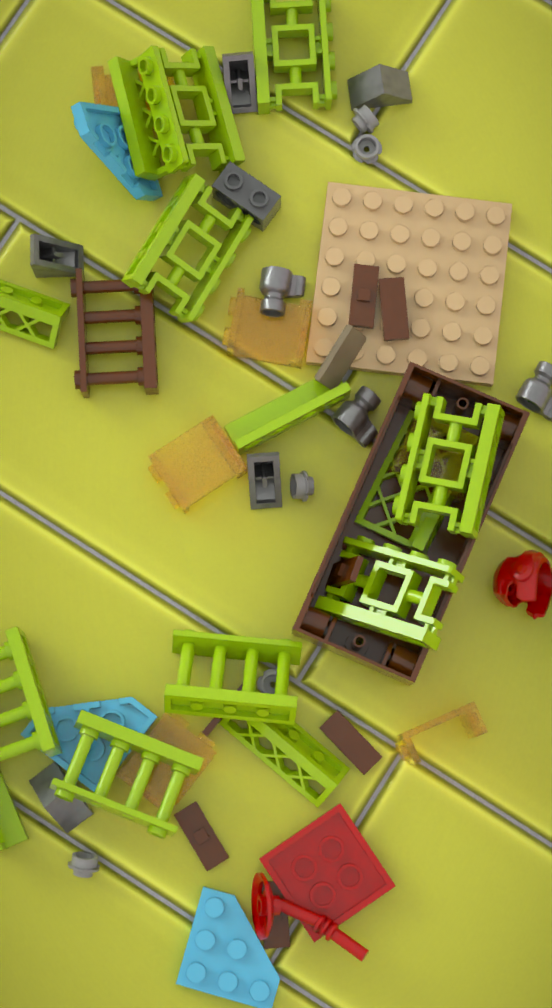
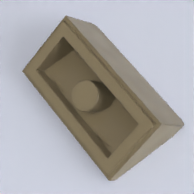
[314,324,366,389]

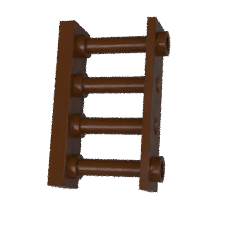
[70,268,159,398]

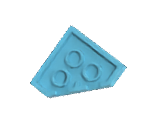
[71,102,163,201]
[20,697,158,792]
[176,886,280,1008]

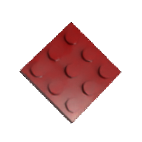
[259,803,396,942]

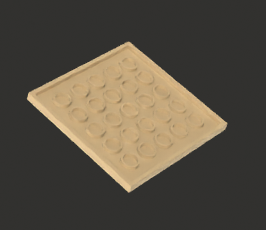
[306,182,512,387]

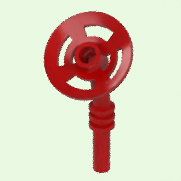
[251,872,369,962]

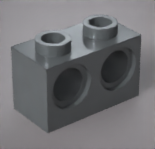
[212,161,281,232]

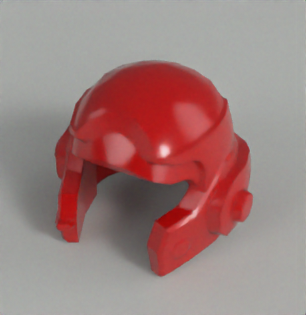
[492,550,552,620]

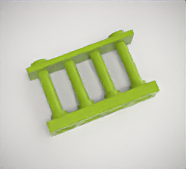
[0,626,62,762]
[164,629,302,725]
[49,709,204,839]

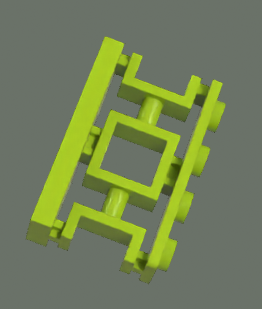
[251,0,337,115]
[137,45,245,174]
[121,173,254,323]
[392,393,505,540]
[314,535,465,651]

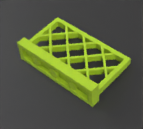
[354,410,479,555]

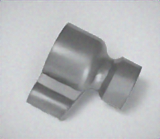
[259,266,306,317]
[515,361,552,422]
[331,386,381,448]

